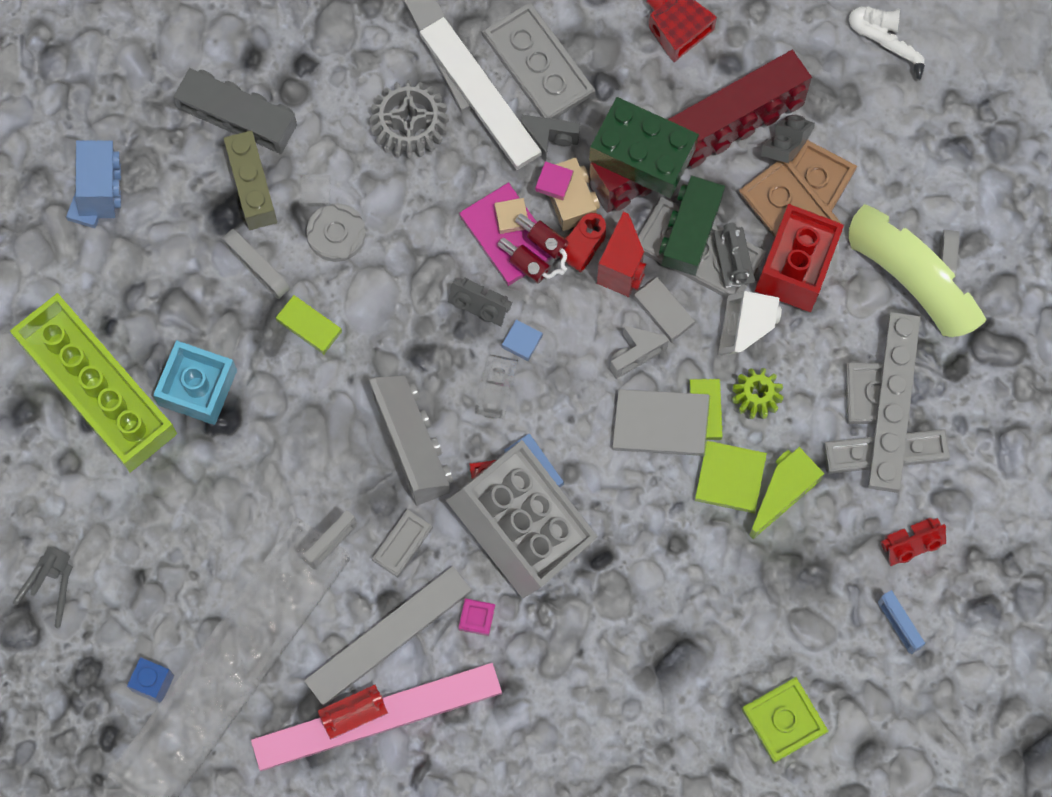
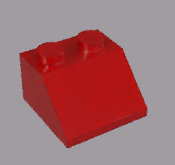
[597,212,647,297]

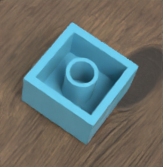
[153,340,237,425]

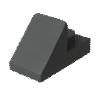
[521,115,580,161]

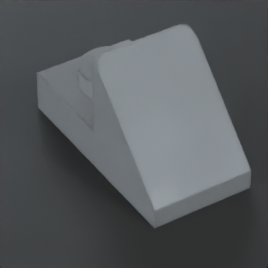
[610,326,669,379]

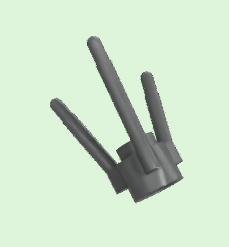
[13,547,73,628]

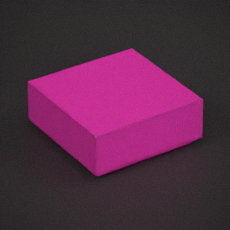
[535,161,573,200]
[458,598,495,636]

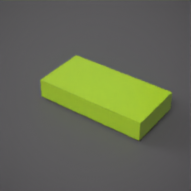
[276,295,342,354]
[689,379,723,440]

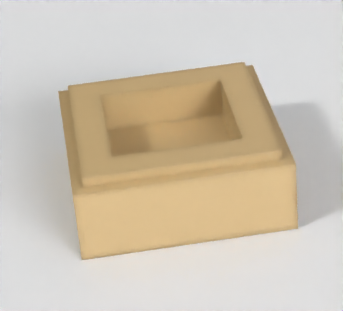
[494,198,528,234]

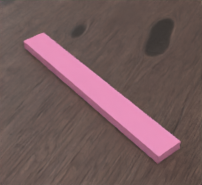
[251,663,502,771]

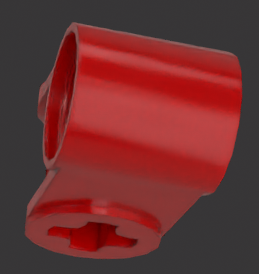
[559,213,606,273]

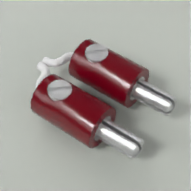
[498,214,569,284]

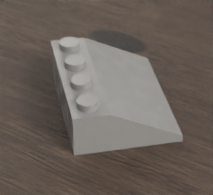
[446,440,598,598]

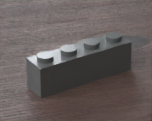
[173,68,297,155]

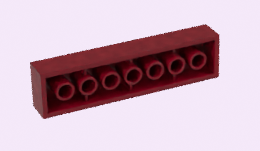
[589,49,812,213]

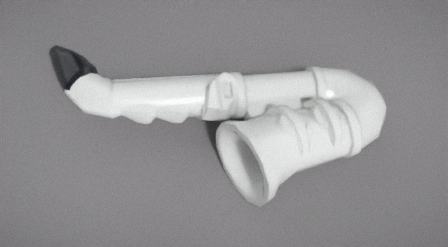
[848,6,925,80]

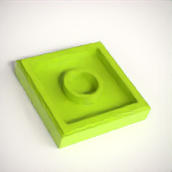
[695,441,767,514]
[742,677,829,764]

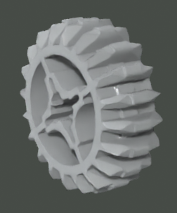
[369,80,449,159]

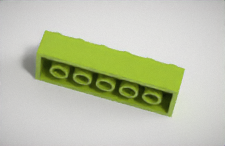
[10,293,177,473]

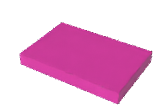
[459,182,553,286]

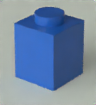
[127,657,174,704]

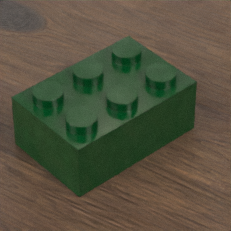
[589,97,699,198]

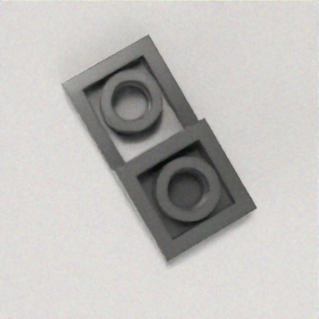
[761,115,815,163]

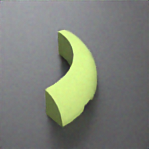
[849,204,987,337]

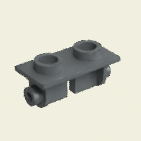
[714,223,755,288]
[448,277,513,327]

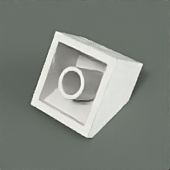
[718,291,782,356]

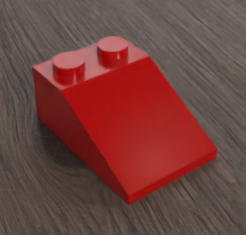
[755,203,844,313]

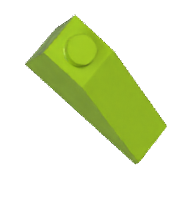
[749,447,824,540]

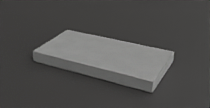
[482,2,595,119]
[638,197,766,298]

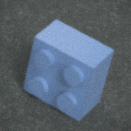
[76,140,121,218]

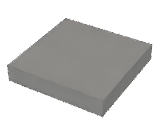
[845,363,910,424]

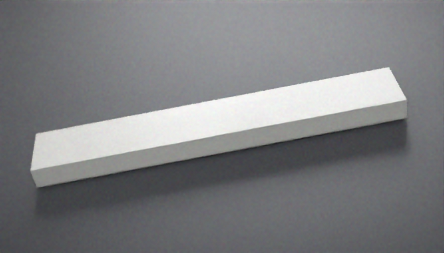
[420,17,542,170]

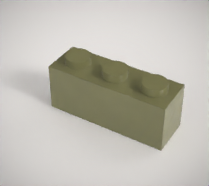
[224,130,278,231]

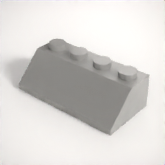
[369,375,453,506]

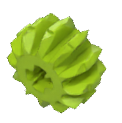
[732,368,784,419]

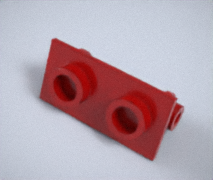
[881,517,946,566]
[318,684,388,740]

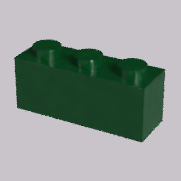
[659,175,725,276]

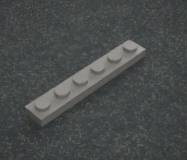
[868,312,921,493]

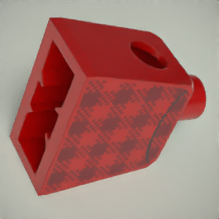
[646,0,717,62]

